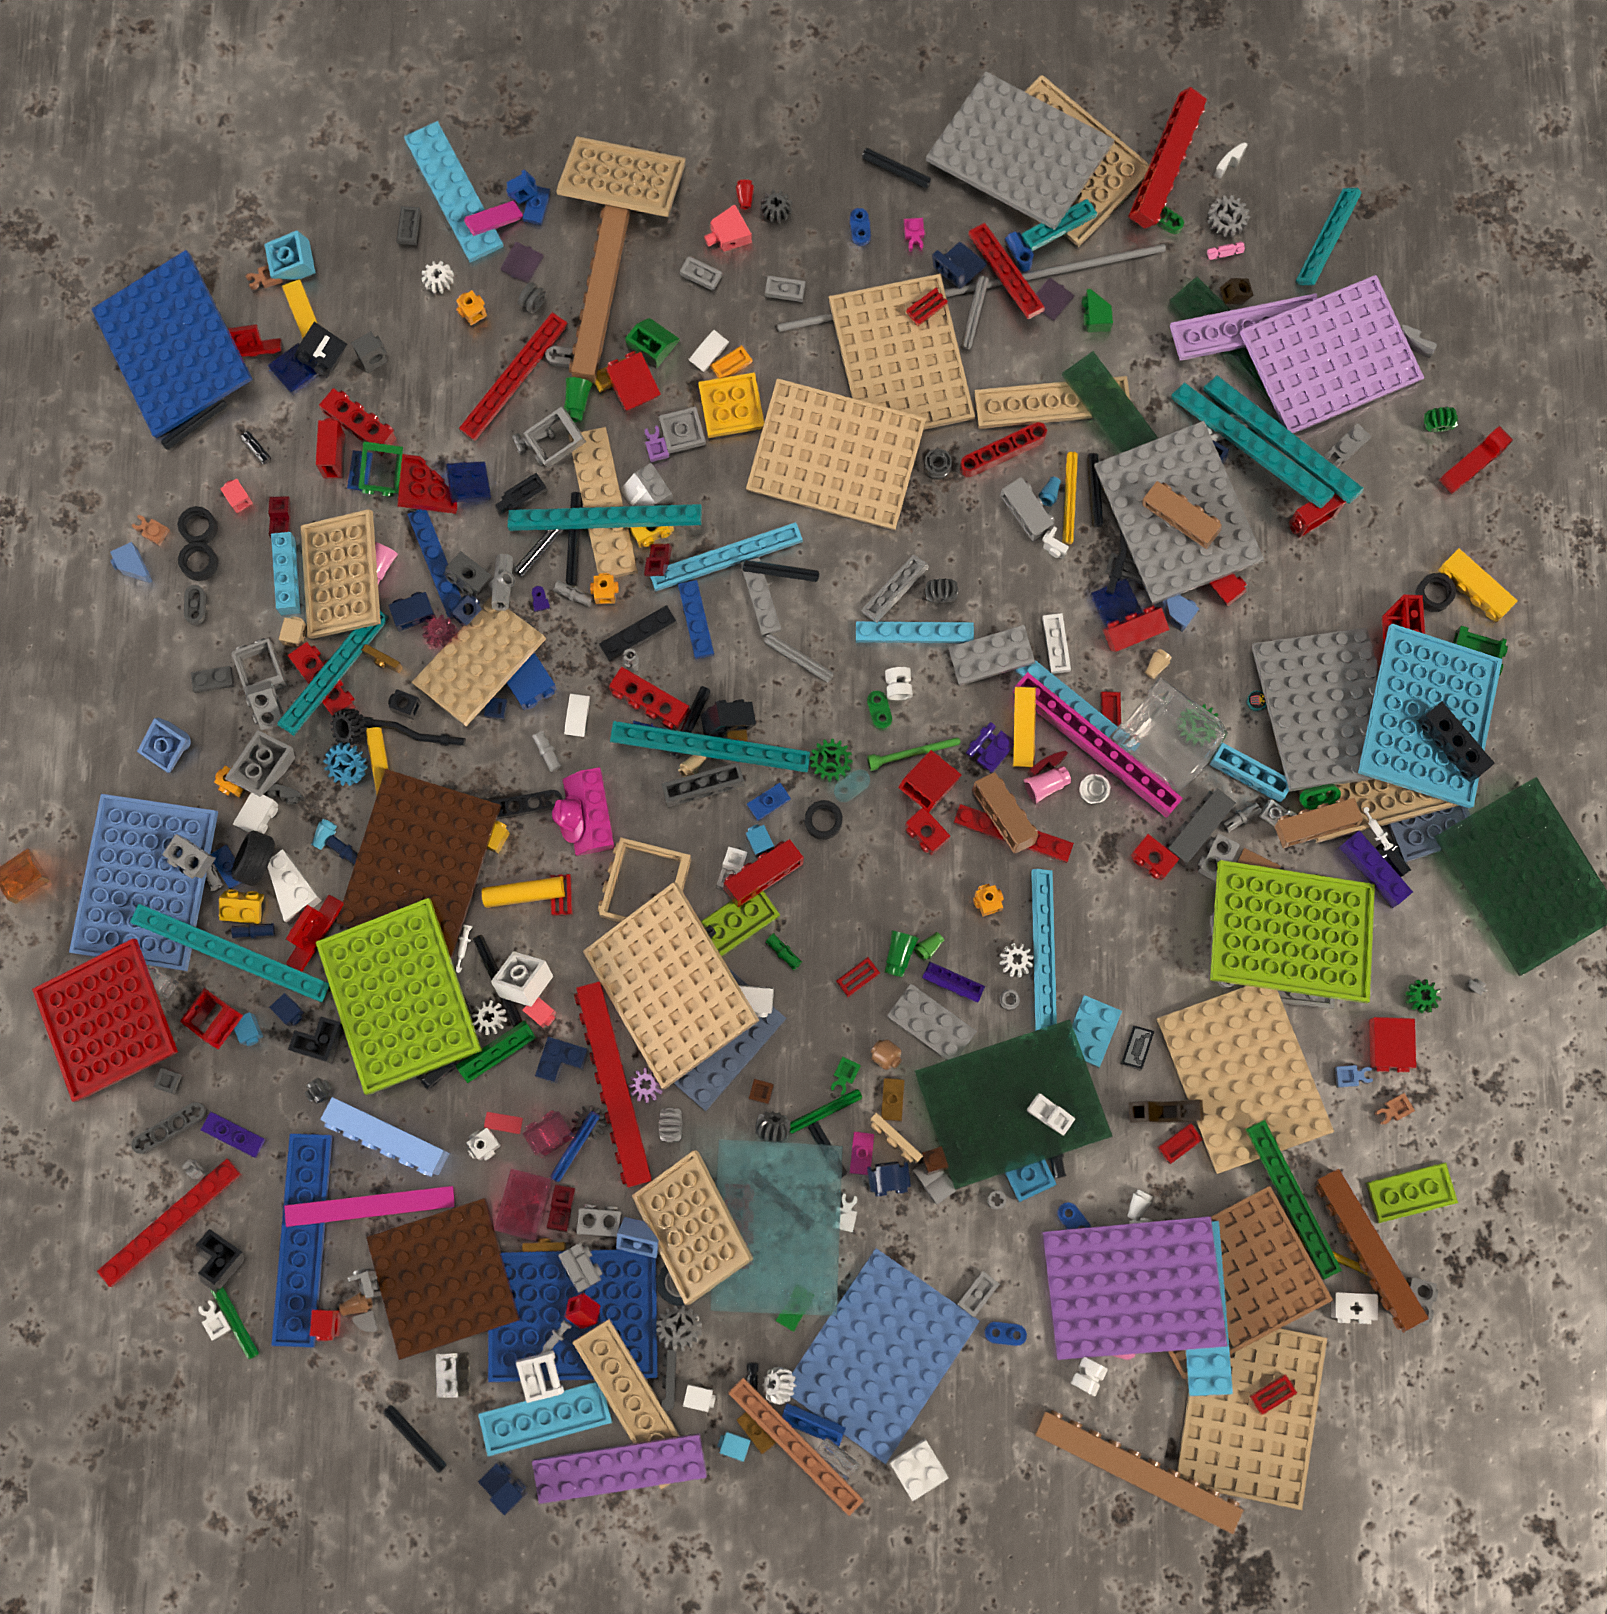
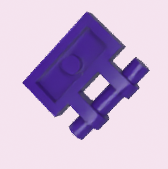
[966,722,1014,774]

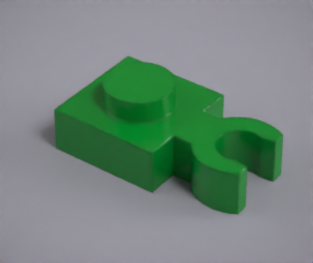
[831,1057,861,1096]

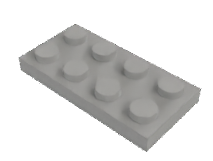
[949,625,1036,686]
[887,984,977,1065]

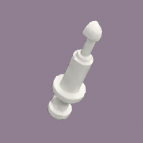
[1362,807,1393,851]
[455,924,473,973]

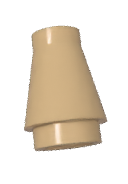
[1144,649,1172,679]
[678,755,707,777]

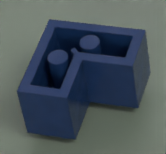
[535,1037,589,1084]
[478,1462,528,1515]

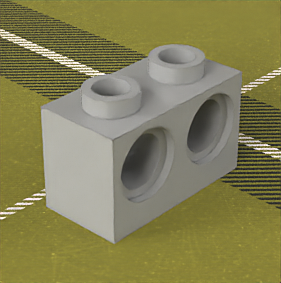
[245,681,284,730]
[1197,833,1240,881]
[162,834,215,879]
[577,1205,622,1237]
[1406,1277,1438,1326]

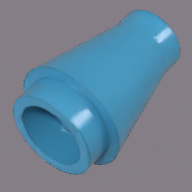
[1038,477,1061,506]

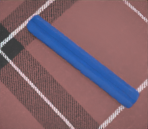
[550,1111,600,1182]

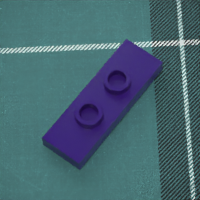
[922,961,985,1003]
[201,1112,266,1158]

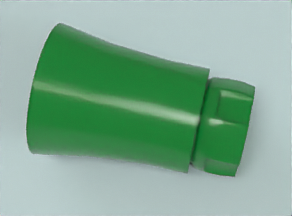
[564,377,592,423]
[885,930,919,978]

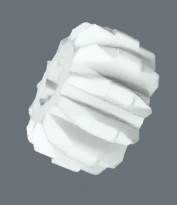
[421,261,454,294]
[999,943,1034,978]
[472,1000,507,1035]
[761,1367,796,1404]

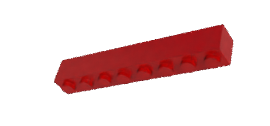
[1128,86,1207,229]

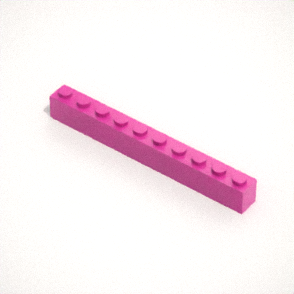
[1013,672,1183,818]

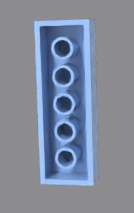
[320,1097,450,1177]

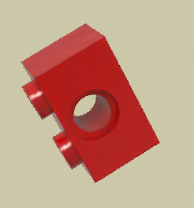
[905,808,951,855]
[1130,834,1180,880]
[310,1309,341,1341]

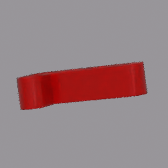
[1439,426,1513,494]

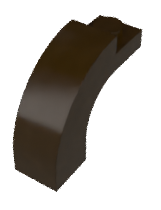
[1128,1099,1204,1124]

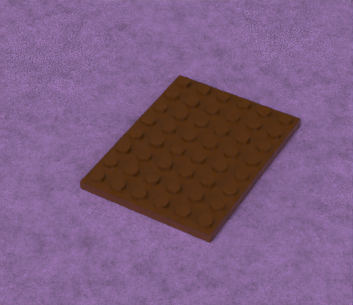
[336,769,501,959]

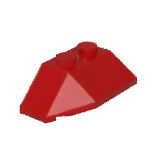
[1382,594,1425,646]

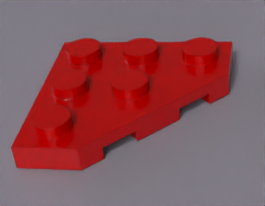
[397,454,458,514]

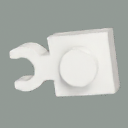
[832,1194,857,1232]
[198,1300,232,1341]

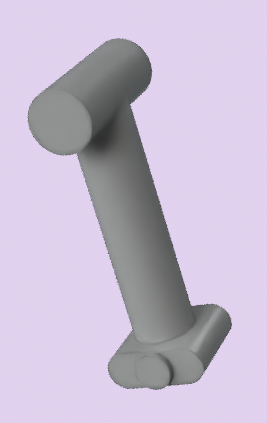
[512,426,555,454]

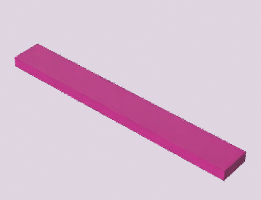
[284,1186,455,1227]

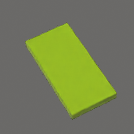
[700,891,780,957]
[1365,1162,1458,1223]

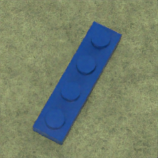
[678,580,714,660]

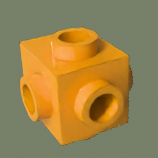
[456,290,487,325]
[590,573,619,604]
[214,766,245,798]
[973,884,1004,917]

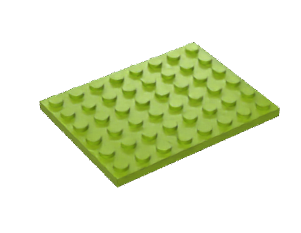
[1210,860,1375,1004]
[316,898,482,1095]

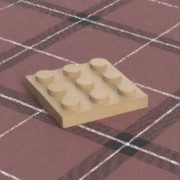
[870,1113,923,1163]

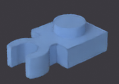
[1335,1065,1373,1088]

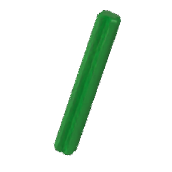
[789,1089,862,1134]
[210,1287,259,1359]

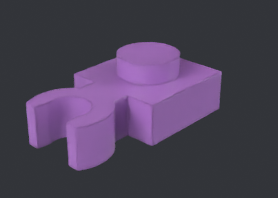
[645,426,669,462]

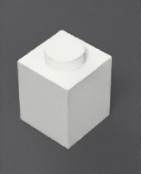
[683,1384,716,1412]

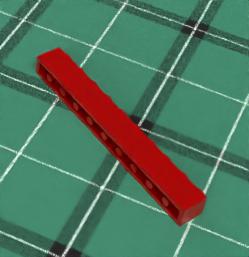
[574,981,652,1188]

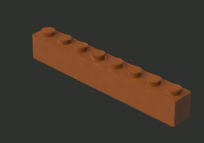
[1314,1169,1429,1333]

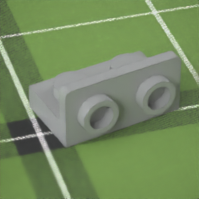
[348,1268,382,1299]

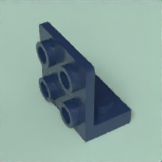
[932,242,986,289]

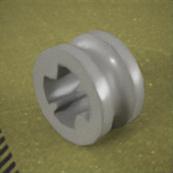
[987,1191,1007,1210]

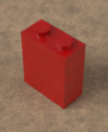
[605,351,661,412]
[316,418,345,479]
[898,750,961,813]
[1369,1017,1416,1073]

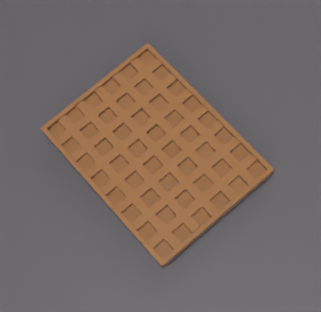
[1168,1186,1333,1379]

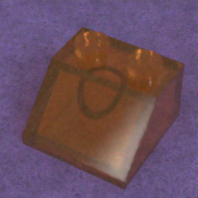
[0,848,50,904]

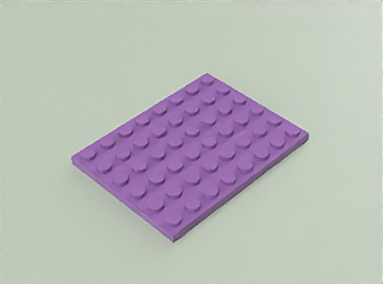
[1043,1216,1228,1360]

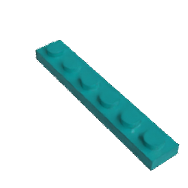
[1296,188,1362,285]

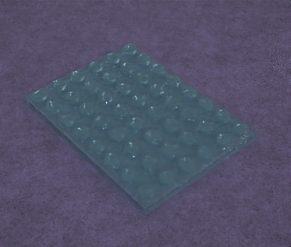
[710,1140,843,1316]

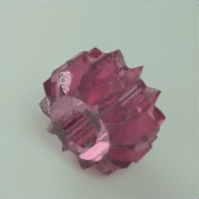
[422,614,456,648]

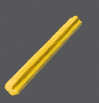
[1062,452,1078,545]

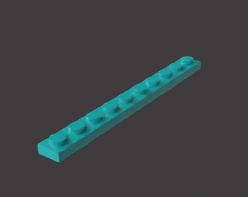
[1203,375,1364,504]
[1171,382,1335,509]
[507,504,702,531]
[610,721,810,772]
[130,904,330,1003]

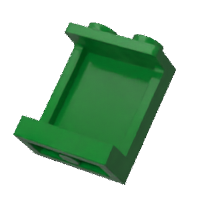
[1453,626,1508,676]

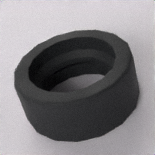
[177,506,218,544]
[178,541,218,581]
[1415,573,1456,612]
[805,800,843,840]

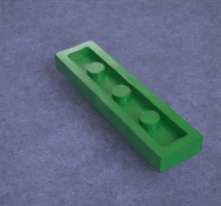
[456,1020,537,1083]

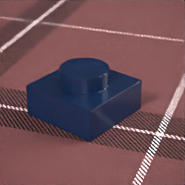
[484,698,508,720]

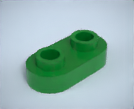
[867,691,892,730]
[1299,784,1341,810]

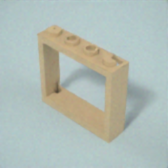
[597,838,691,923]

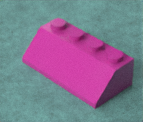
[563,767,615,856]

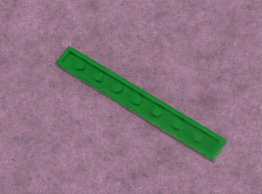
[1245,1119,1342,1280]

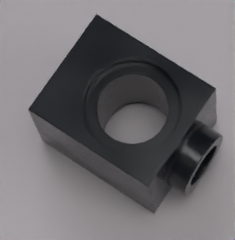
[388,689,422,720]

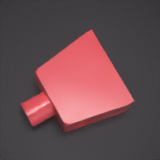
[704,205,752,251]

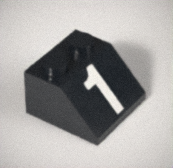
[294,321,347,378]

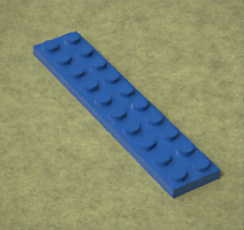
[271,1134,333,1347]

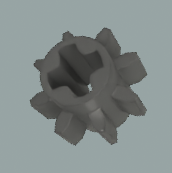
[304,1078,332,1104]

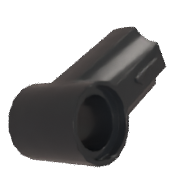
[1375,838,1411,877]

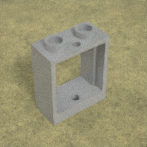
[524,406,587,468]
[231,638,288,698]

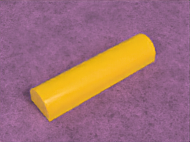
[366,727,389,795]
[482,876,565,908]

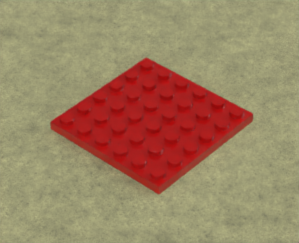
[32,939,178,1102]

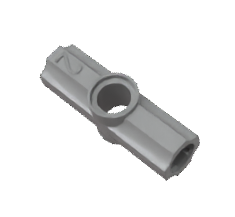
[489,554,515,611]

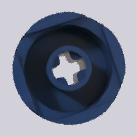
[867,1161,911,1197]

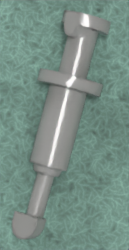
[540,1320,572,1354]

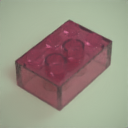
[522,1110,576,1158]
[494,1169,554,1241]

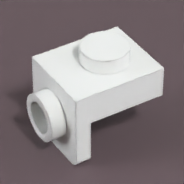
[1042,526,1069,559]

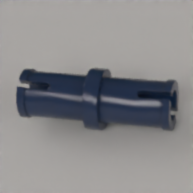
[326,835,358,865]
[231,923,275,939]

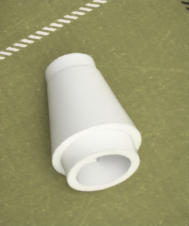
[1127,1189,1153,1221]

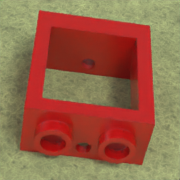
[1288,493,1346,538]
[180,988,243,1050]

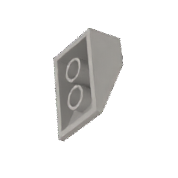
[225,730,295,797]

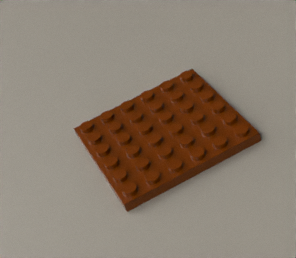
[366,1198,520,1360]

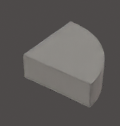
[351,1310,379,1332]

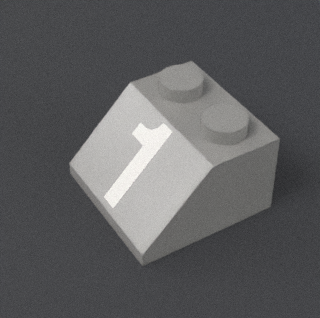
[620,463,673,506]

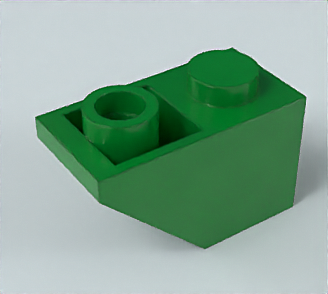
[1082,289,1113,332]

